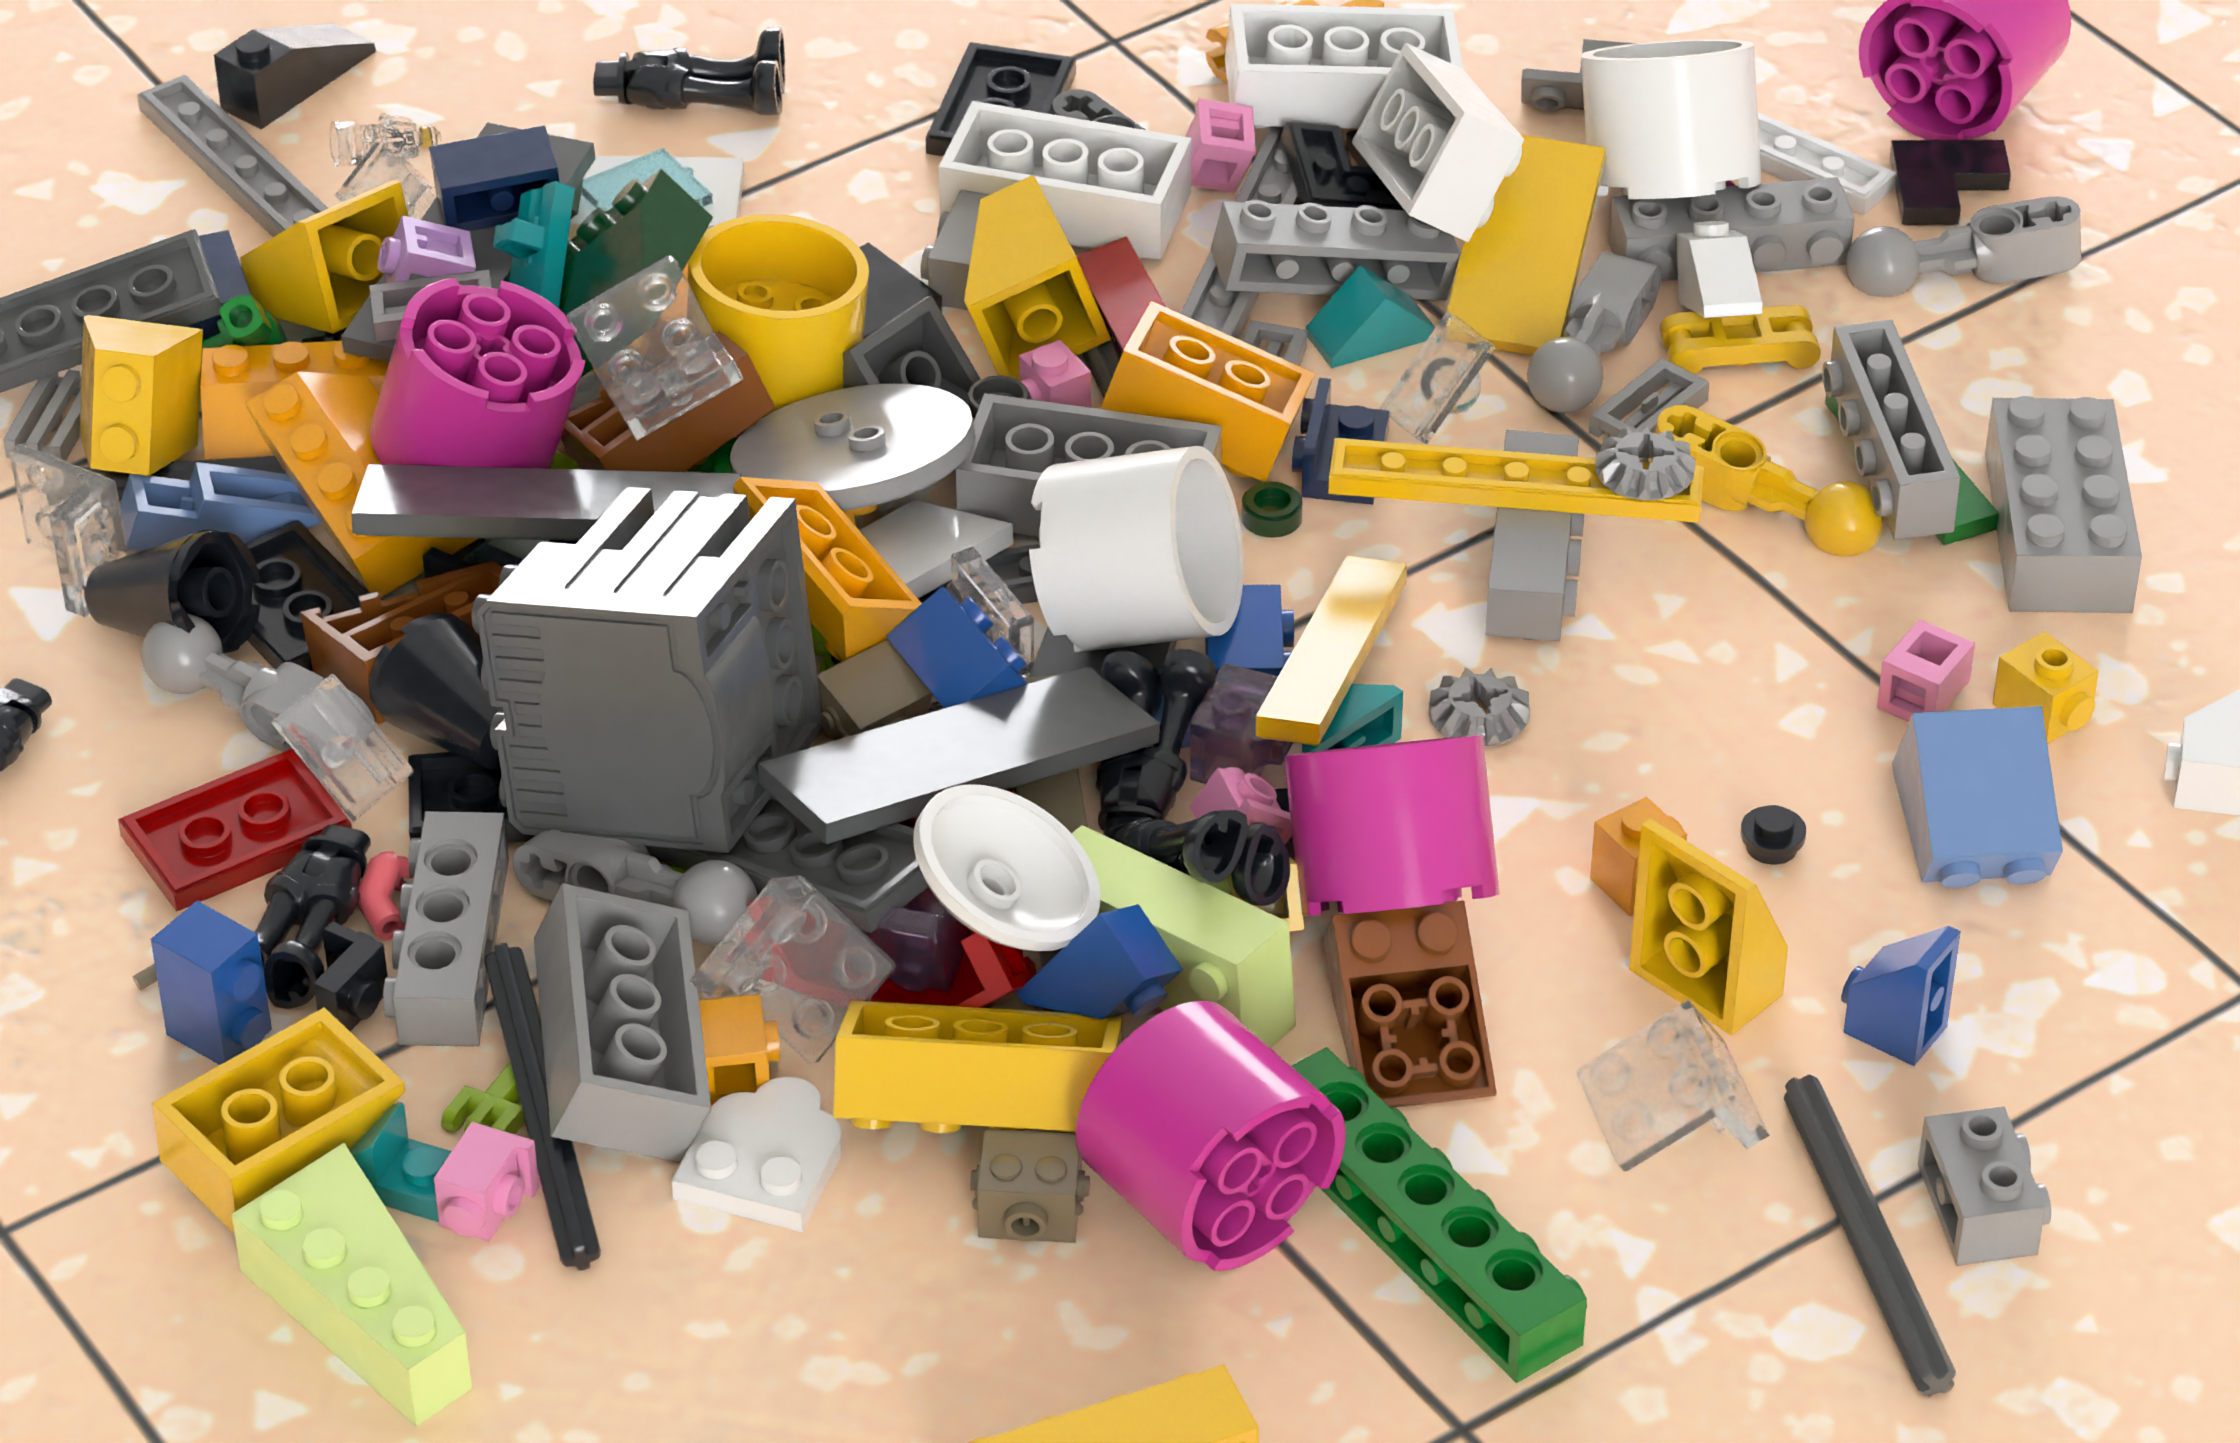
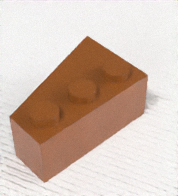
[560,331,776,472]
[300,561,503,725]

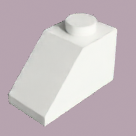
[1676,221,1762,318]
[2163,689,2240,816]

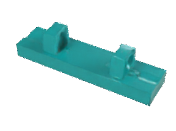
[493,181,575,309]

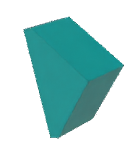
[1306,265,1437,369]
[1302,684,1403,753]

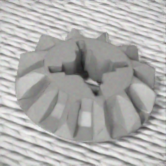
[1595,425,1696,500]
[1429,667,1530,746]

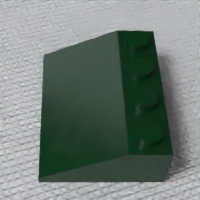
[559,169,713,379]

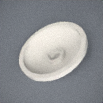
[913,784,1101,951]

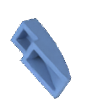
[118,462,320,550]

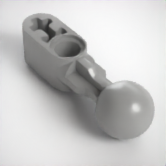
[1846,196,2082,297]
[1527,251,1662,413]
[141,614,375,772]
[513,829,758,945]

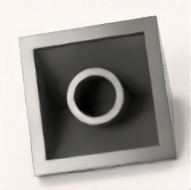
[843,295,981,405]

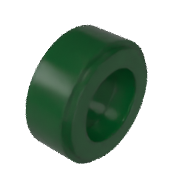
[1241,482,1303,538]

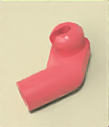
[357,851,414,940]

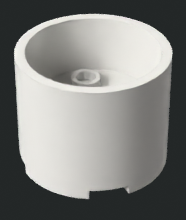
[1581,39,1761,199]
[1029,446,1244,652]

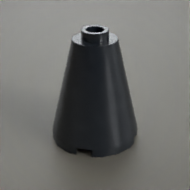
[84,530,260,653]
[369,613,503,771]

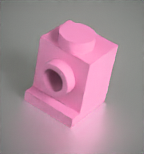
[1185,98,1256,193]
[1019,340,1091,408]
[1877,619,1975,722]
[1189,767,1292,844]
[434,1122,539,1241]

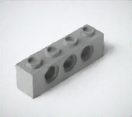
[383,811,509,1047]

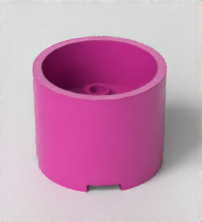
[1859,0,2071,140]
[370,277,585,469]
[1284,735,1500,916]
[1076,1001,1346,1271]

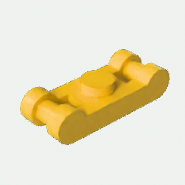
[1659,305,1821,374]

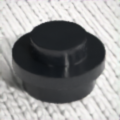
[1740,805,1806,865]

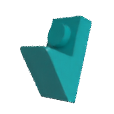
[349,1102,452,1222]

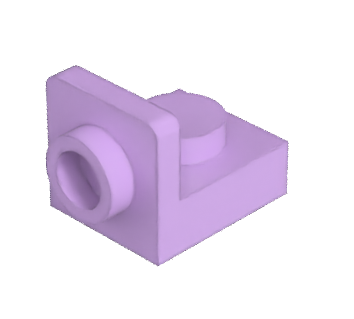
[378,216,476,283]

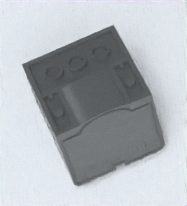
[472,487,824,853]

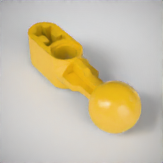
[1648,405,1883,556]

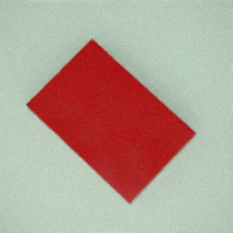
[118,748,352,912]

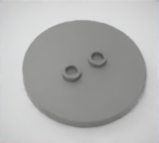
[730,384,976,511]

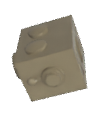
[817,639,933,741]
[970,1129,1090,1243]

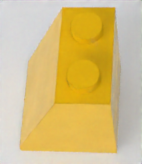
[964,174,1111,380]
[240,180,409,334]
[79,315,203,476]

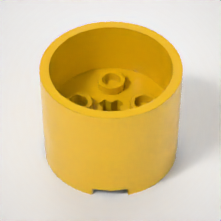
[682,214,869,420]

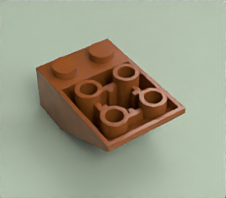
[1323,900,1497,1107]

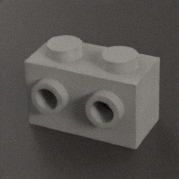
[1918,1106,2052,1266]

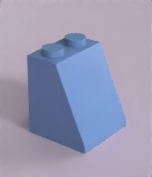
[1892,706,2063,888]

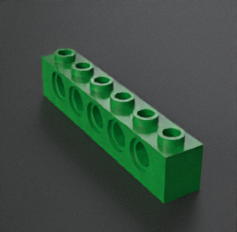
[1291,1047,1587,1383]

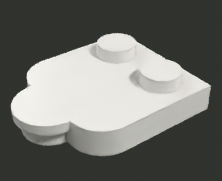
[671,1077,842,1232]

